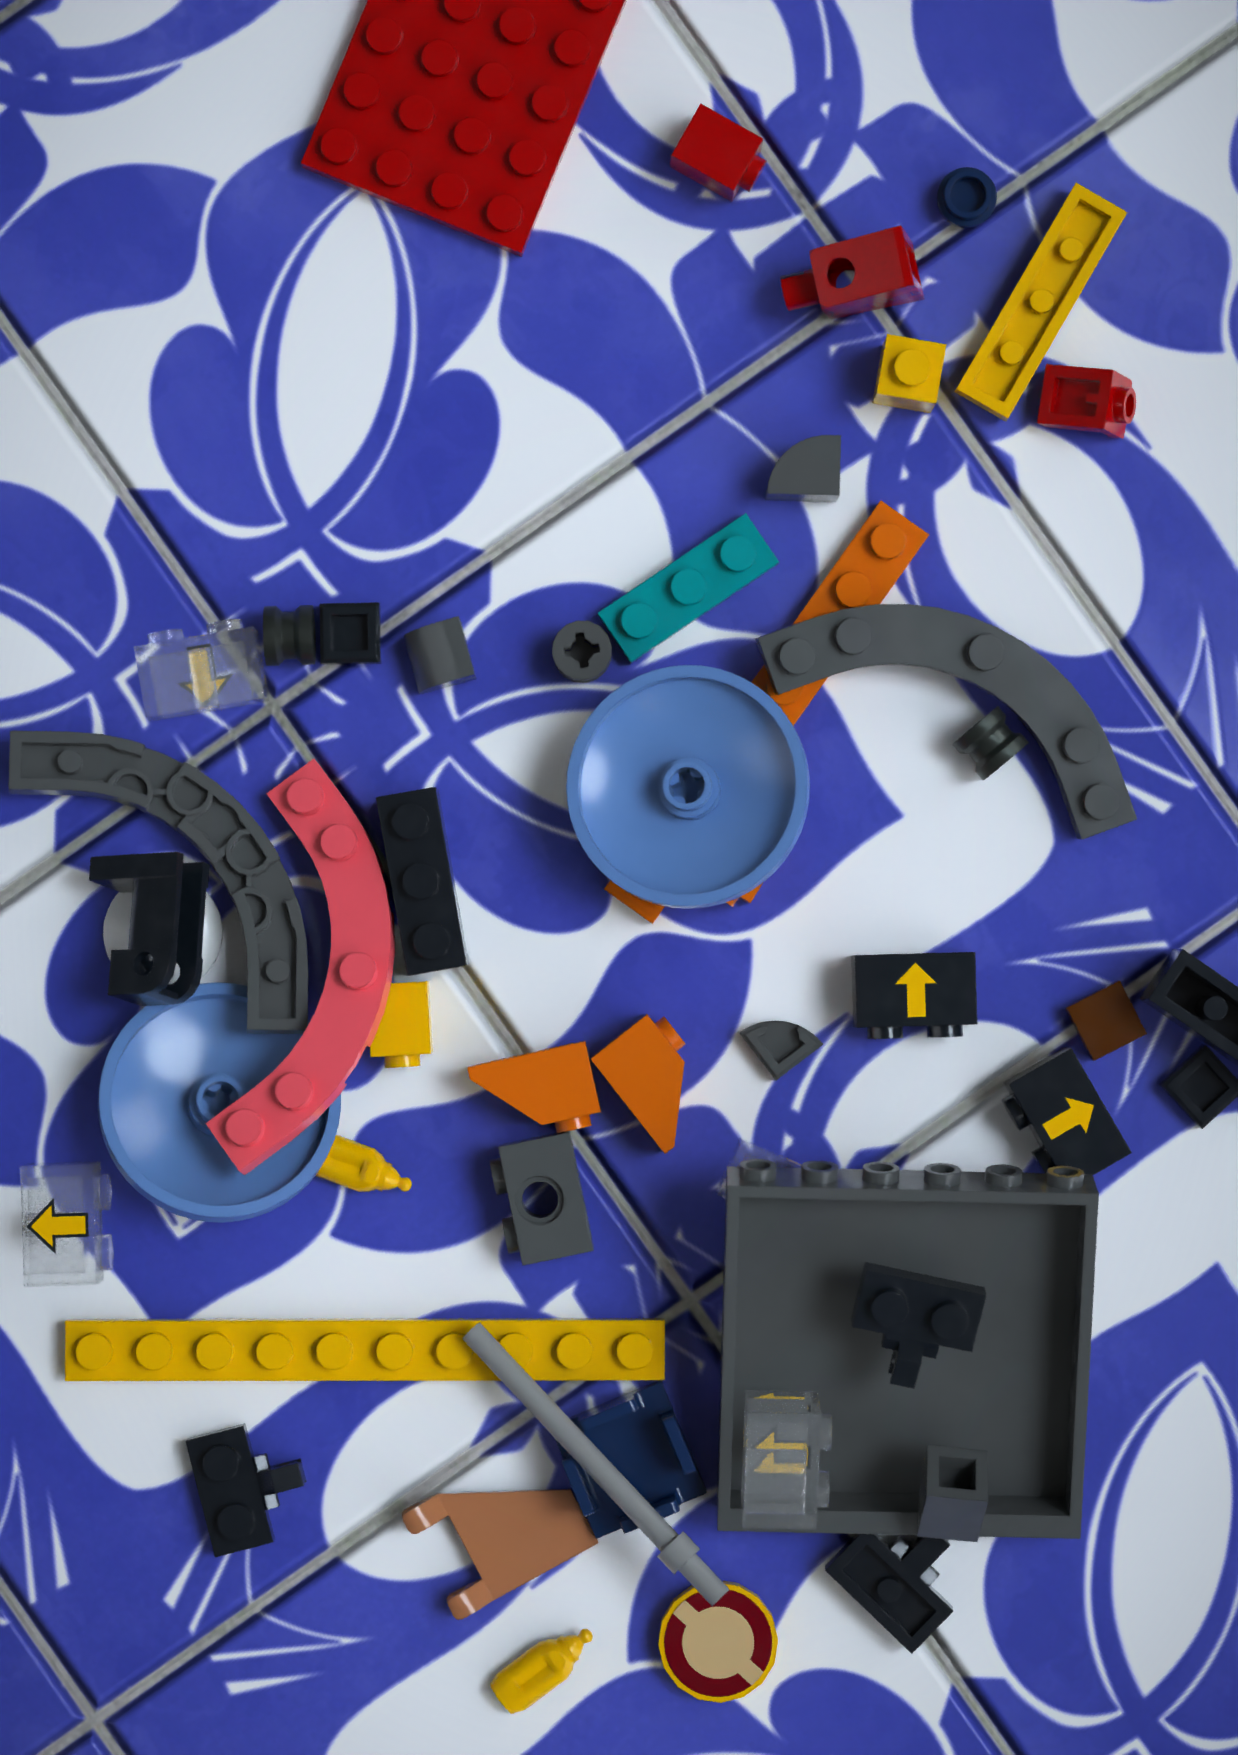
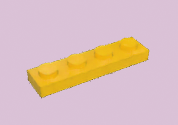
[955,183,1128,422]

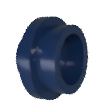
[937,167,997,228]

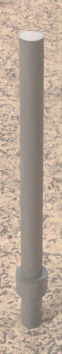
[462,1322,730,1606]

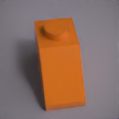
[590,1014,686,1154]
[467,1040,601,1133]

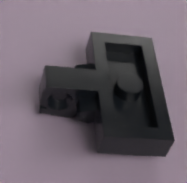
[851,1262,987,1389]
[185,1423,307,1557]
[825,1534,954,1654]

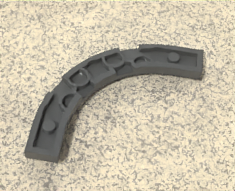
[755,604,1137,840]
[9,731,308,1034]

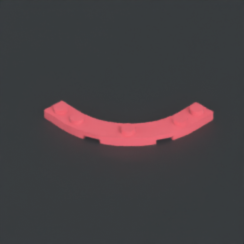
[205,758,395,1176]

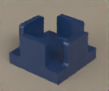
[555,1380,707,1539]

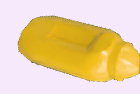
[316,1134,412,1192]
[490,1629,593,1714]

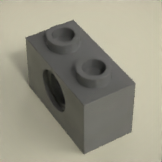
[490,1131,594,1266]

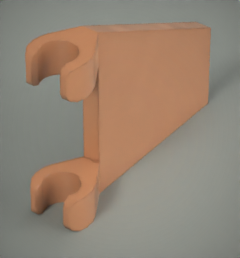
[402,1489,599,1620]

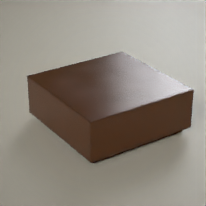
[1064,980,1147,1061]

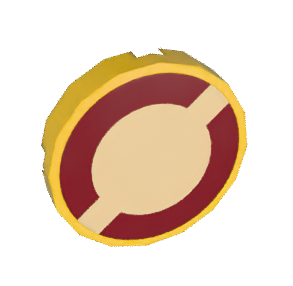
[658,1580,778,1703]

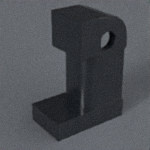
[89,852,210,1006]

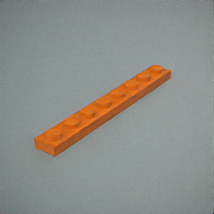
[604,501,929,924]

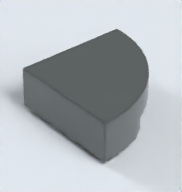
[739,1021,823,1080]

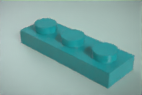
[598,513,779,664]

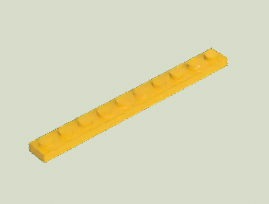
[65,1318,665,1381]

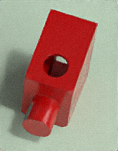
[780,225,924,319]

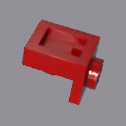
[1037,364,1136,438]

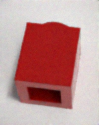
[670,103,767,202]

